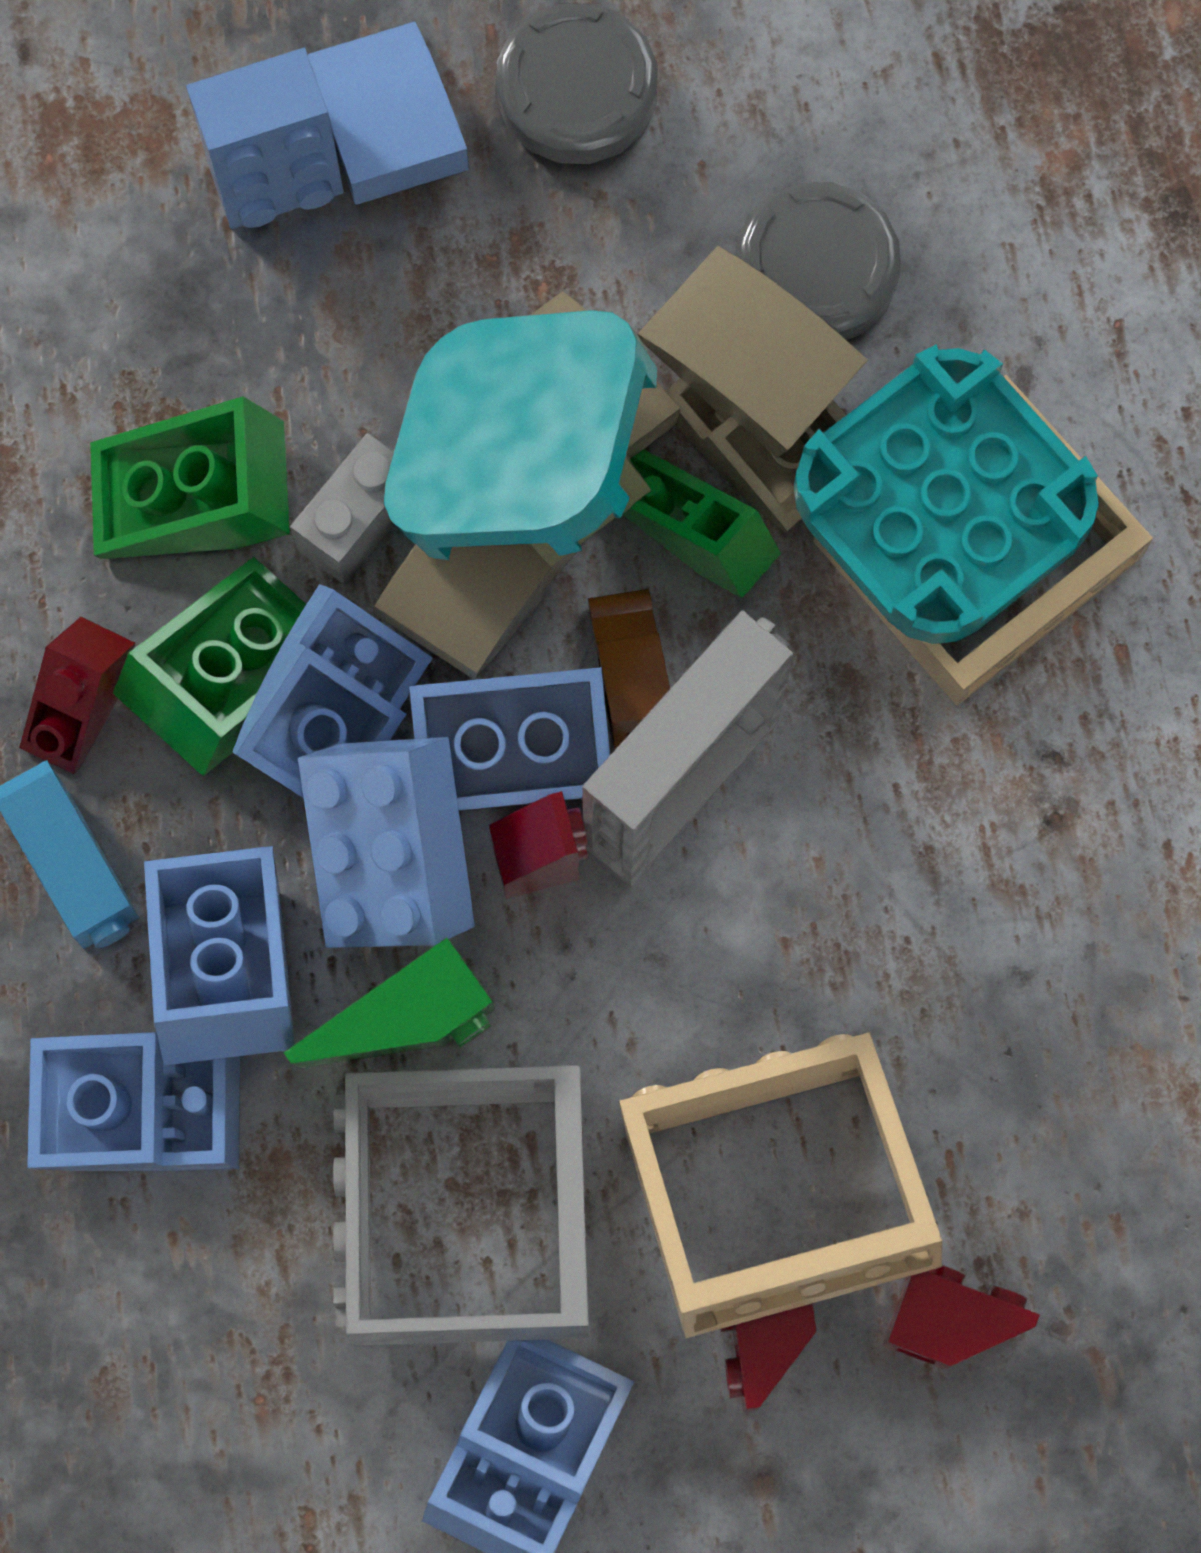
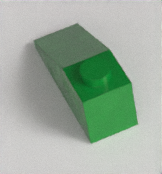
[623,449,781,598]

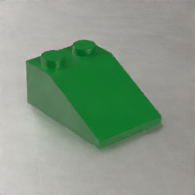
[90,396,290,559]
[113,557,306,777]
[284,938,495,1069]

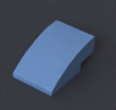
[308,22,469,205]
[232,584,433,798]
[27,1032,240,1171]
[422,1340,634,1553]

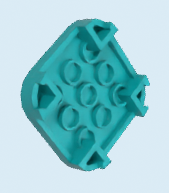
[384,310,657,560]
[794,344,1099,644]

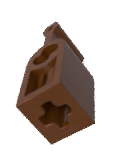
[588,589,670,751]

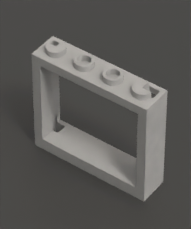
[582,610,793,887]
[333,1065,589,1346]

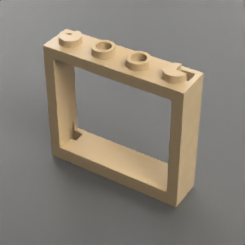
[813,375,1153,706]
[619,1032,942,1338]

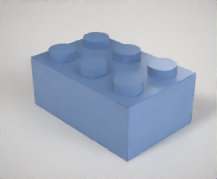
[186,47,344,230]
[409,667,610,810]
[298,737,475,948]
[144,846,295,1066]

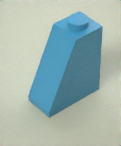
[0,760,139,949]

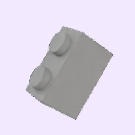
[290,433,394,585]

